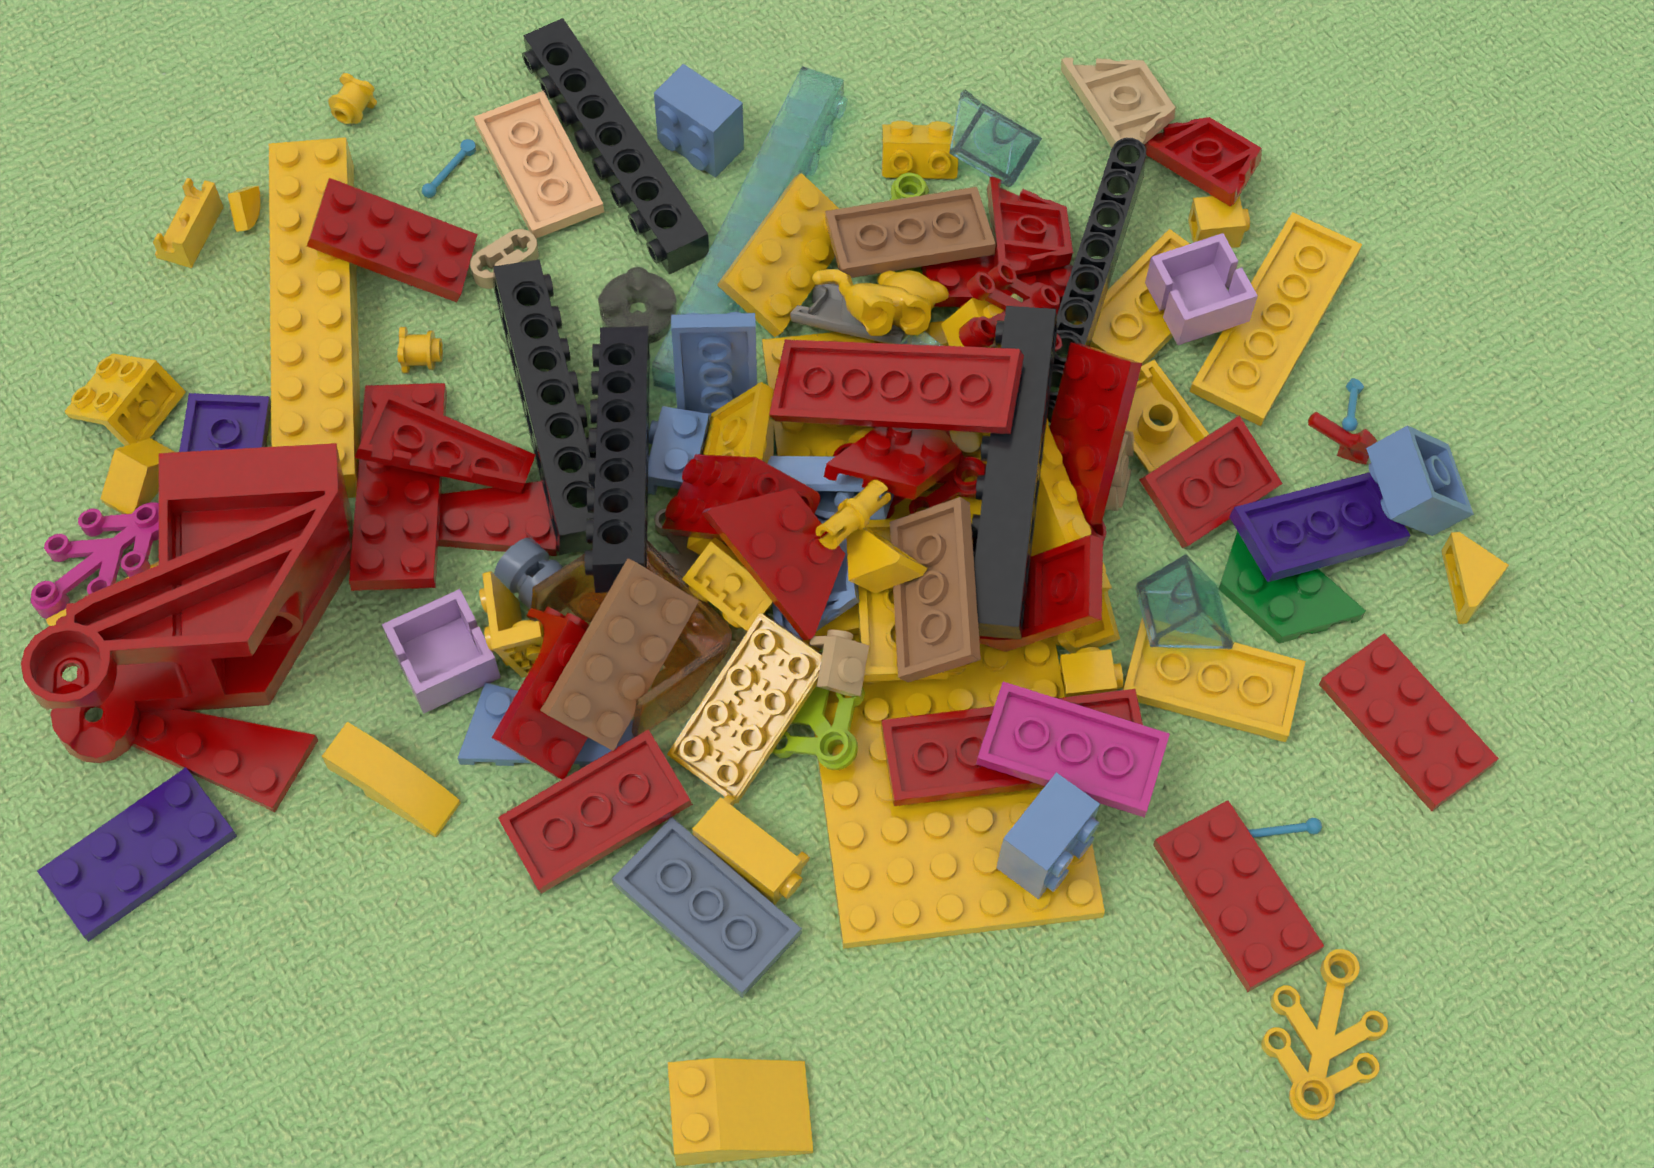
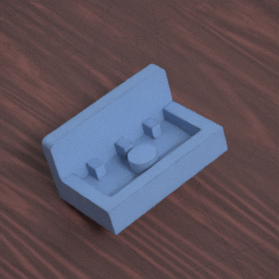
[648,406,710,495]

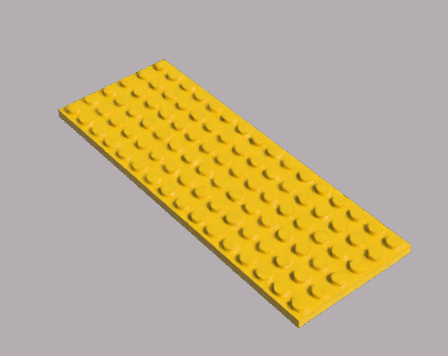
[762,321,1105,949]

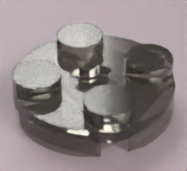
[598,267,677,344]

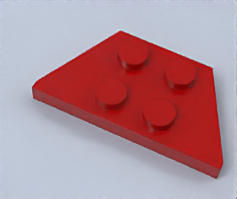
[1144,117,1262,206]
[987,177,1073,275]
[823,427,962,500]
[702,488,845,640]

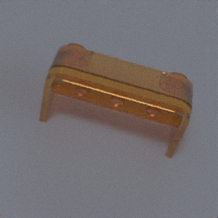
[530,540,732,737]

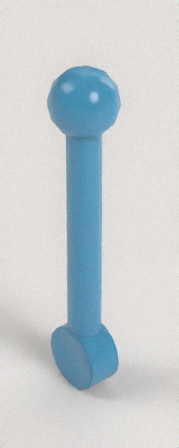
[421,139,476,198]
[1342,378,1364,432]
[1246,818,1322,838]

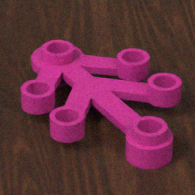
[31,502,159,619]

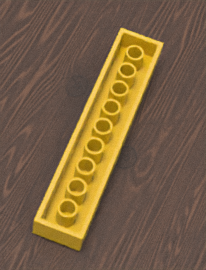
[269,137,361,498]

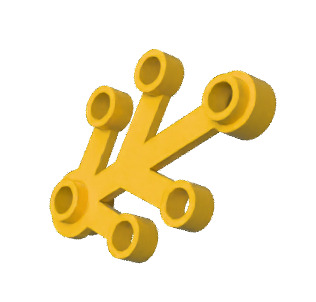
[1261,949,1388,1120]

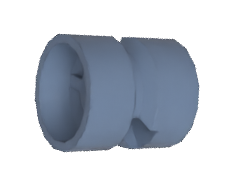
[494,538,574,612]

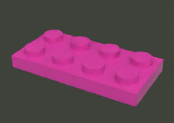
[976,682,1170,818]

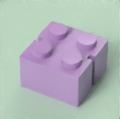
[1145,233,1257,345]
[382,589,501,714]

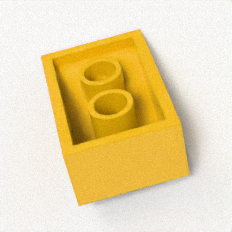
[667,1058,813,1166]

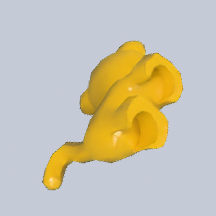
[812,269,949,336]

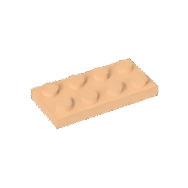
[474,91,604,239]

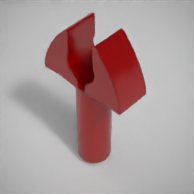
[1308,412,1378,465]

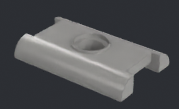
[790,284,908,344]

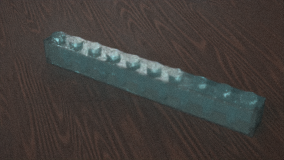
[652,66,848,393]

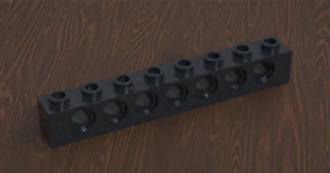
[522,18,709,275]
[493,259,596,555]
[584,326,650,593]

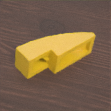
[322,722,461,837]

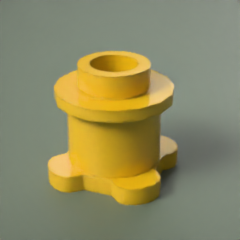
[328,73,377,124]
[397,327,443,373]

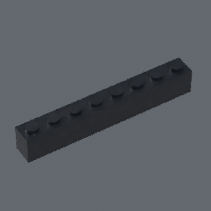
[971,306,1058,640]

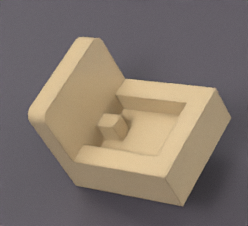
[810,630,869,696]

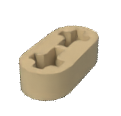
[470,229,539,289]

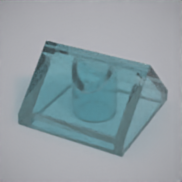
[949,89,1042,187]
[1135,554,1234,649]

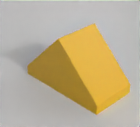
[100,438,174,514]
[846,527,927,593]
[1441,532,1509,624]

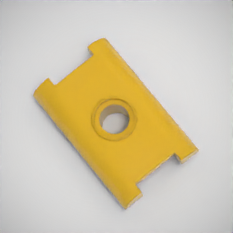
[1125,359,1209,473]

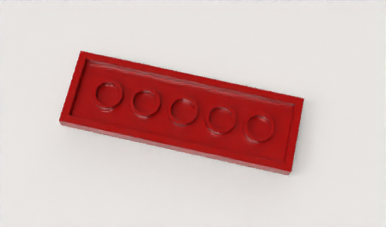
[769,339,1024,434]
[349,383,447,591]
[881,689,1143,806]

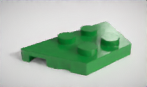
[1218,531,1366,644]

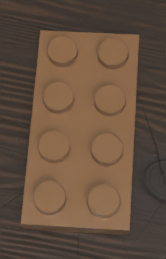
[825,187,996,278]
[890,497,981,683]
[540,559,699,751]

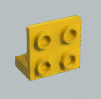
[65,353,186,446]
[682,537,773,632]
[479,571,544,678]

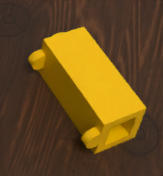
[692,794,810,905]

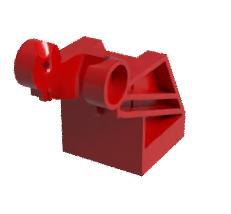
[21,443,353,763]

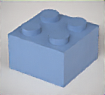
[654,64,744,178]
[1366,425,1474,536]
[996,772,1100,899]

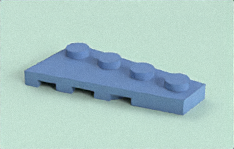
[457,682,648,768]

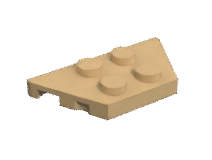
[1061,57,1176,148]

